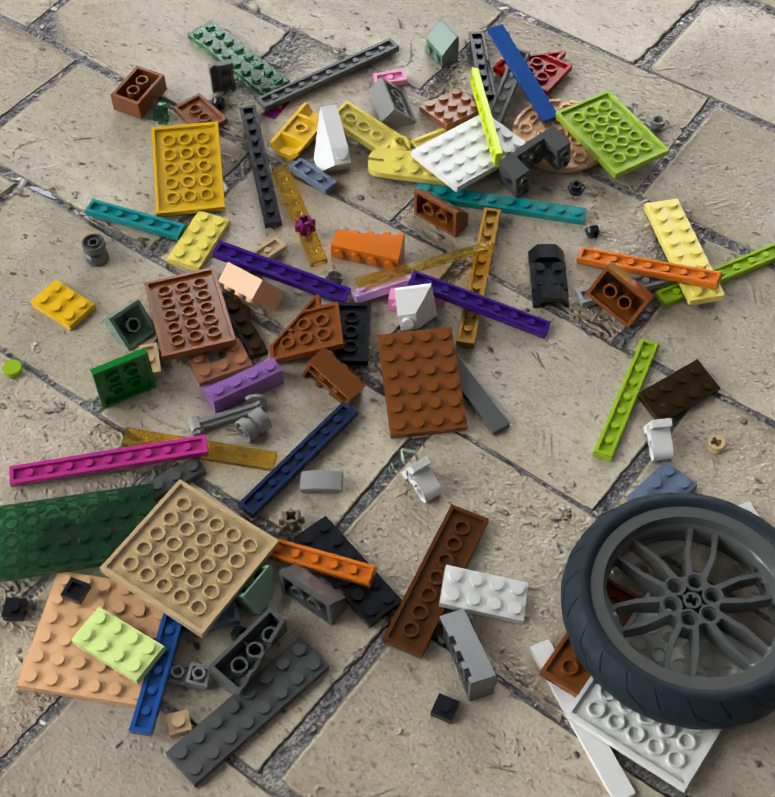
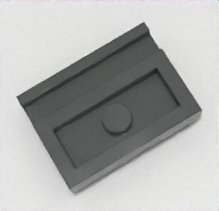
[208,59,236,93]

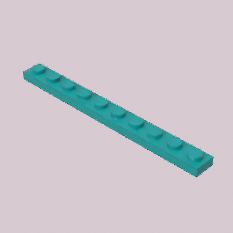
[416,183,586,225]

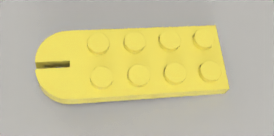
[338,100,411,151]
[368,148,449,187]

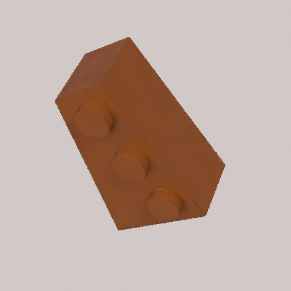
[302,347,366,405]

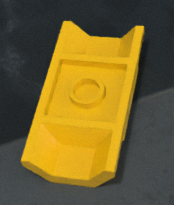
[269,102,319,160]

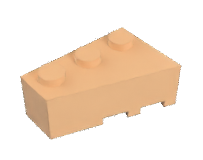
[218,262,285,311]

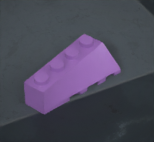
[199,357,284,414]

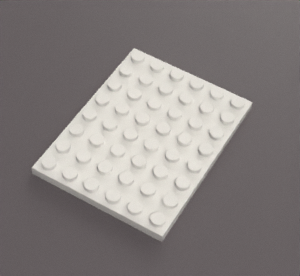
[565,592,762,793]

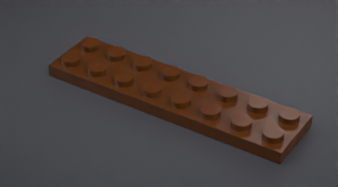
[382,504,489,659]

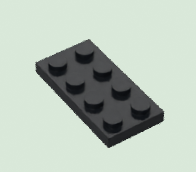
[332,302,371,366]

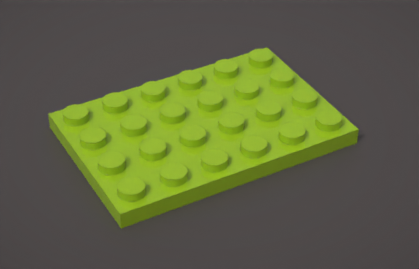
[555,90,669,179]

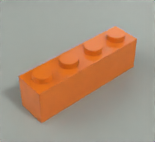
[331,230,405,272]

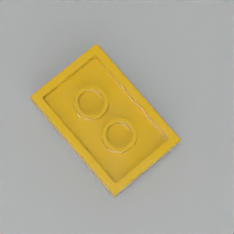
[30,280,96,331]

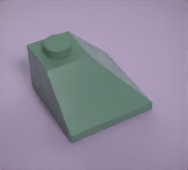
[103,299,156,350]
[232,565,273,614]

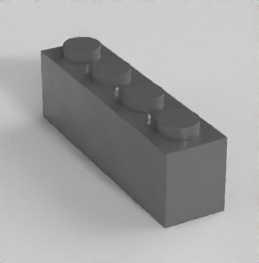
[208,607,287,696]

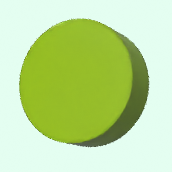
[2,359,23,378]

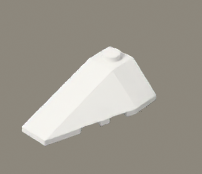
[314,105,351,173]

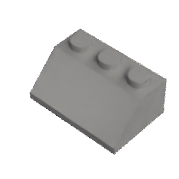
[368,77,416,129]

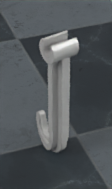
[188,394,267,436]

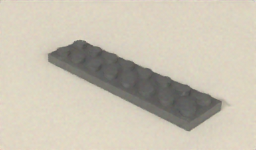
[165,637,329,788]

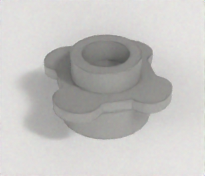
[649,115,667,130]

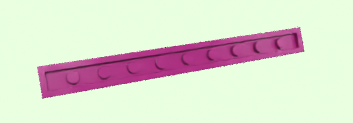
[9,435,209,487]

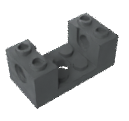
[499,125,571,198]

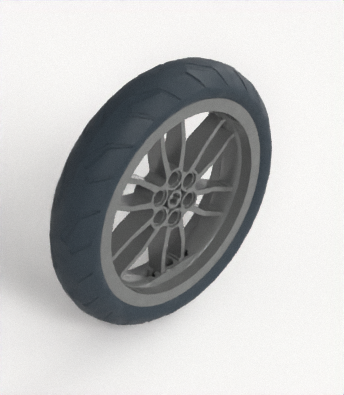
[561,492,775,730]

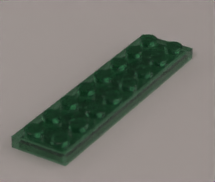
[187,20,290,96]

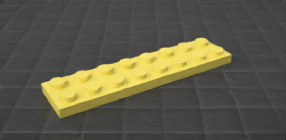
[644,199,725,306]

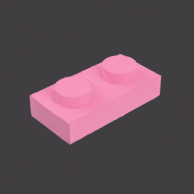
[373,69,407,86]

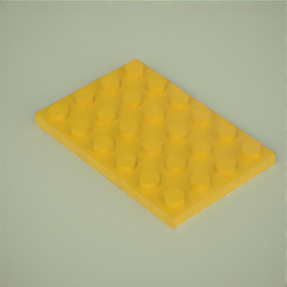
[151,121,226,217]

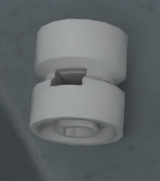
[235,407,272,443]

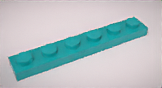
[85,199,186,241]

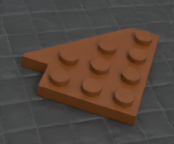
[269,294,345,364]

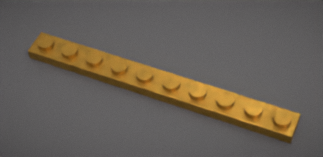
[456,207,501,348]

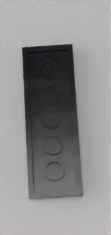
[293,516,402,628]

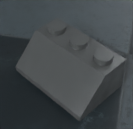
[279,564,347,626]

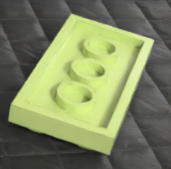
[71,607,166,685]

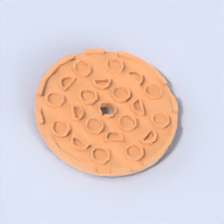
[513,99,599,173]

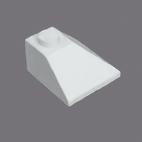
[395,283,437,331]

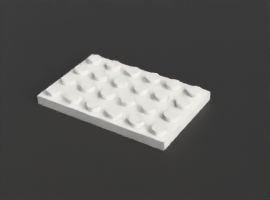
[411,115,526,192]

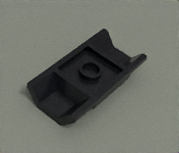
[528,244,569,308]

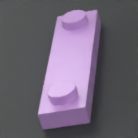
[351,271,413,303]

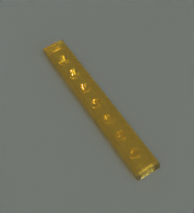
[271,164,328,267]
[354,241,495,288]
[121,427,278,471]

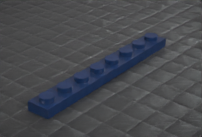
[238,401,358,518]

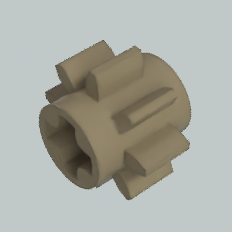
[279,508,305,534]

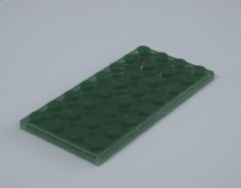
[0,483,156,582]

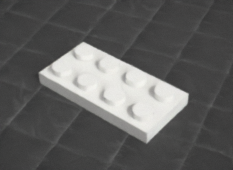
[439,565,528,624]

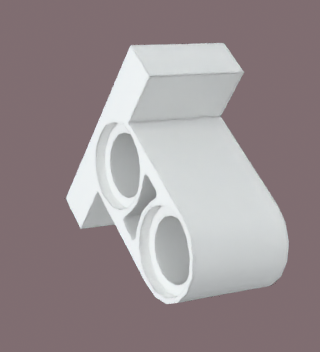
[643,418,674,461]
[401,456,442,503]

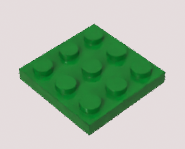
[90,347,156,409]

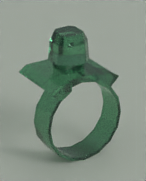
[153,100,170,125]

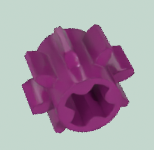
[295,215,316,237]

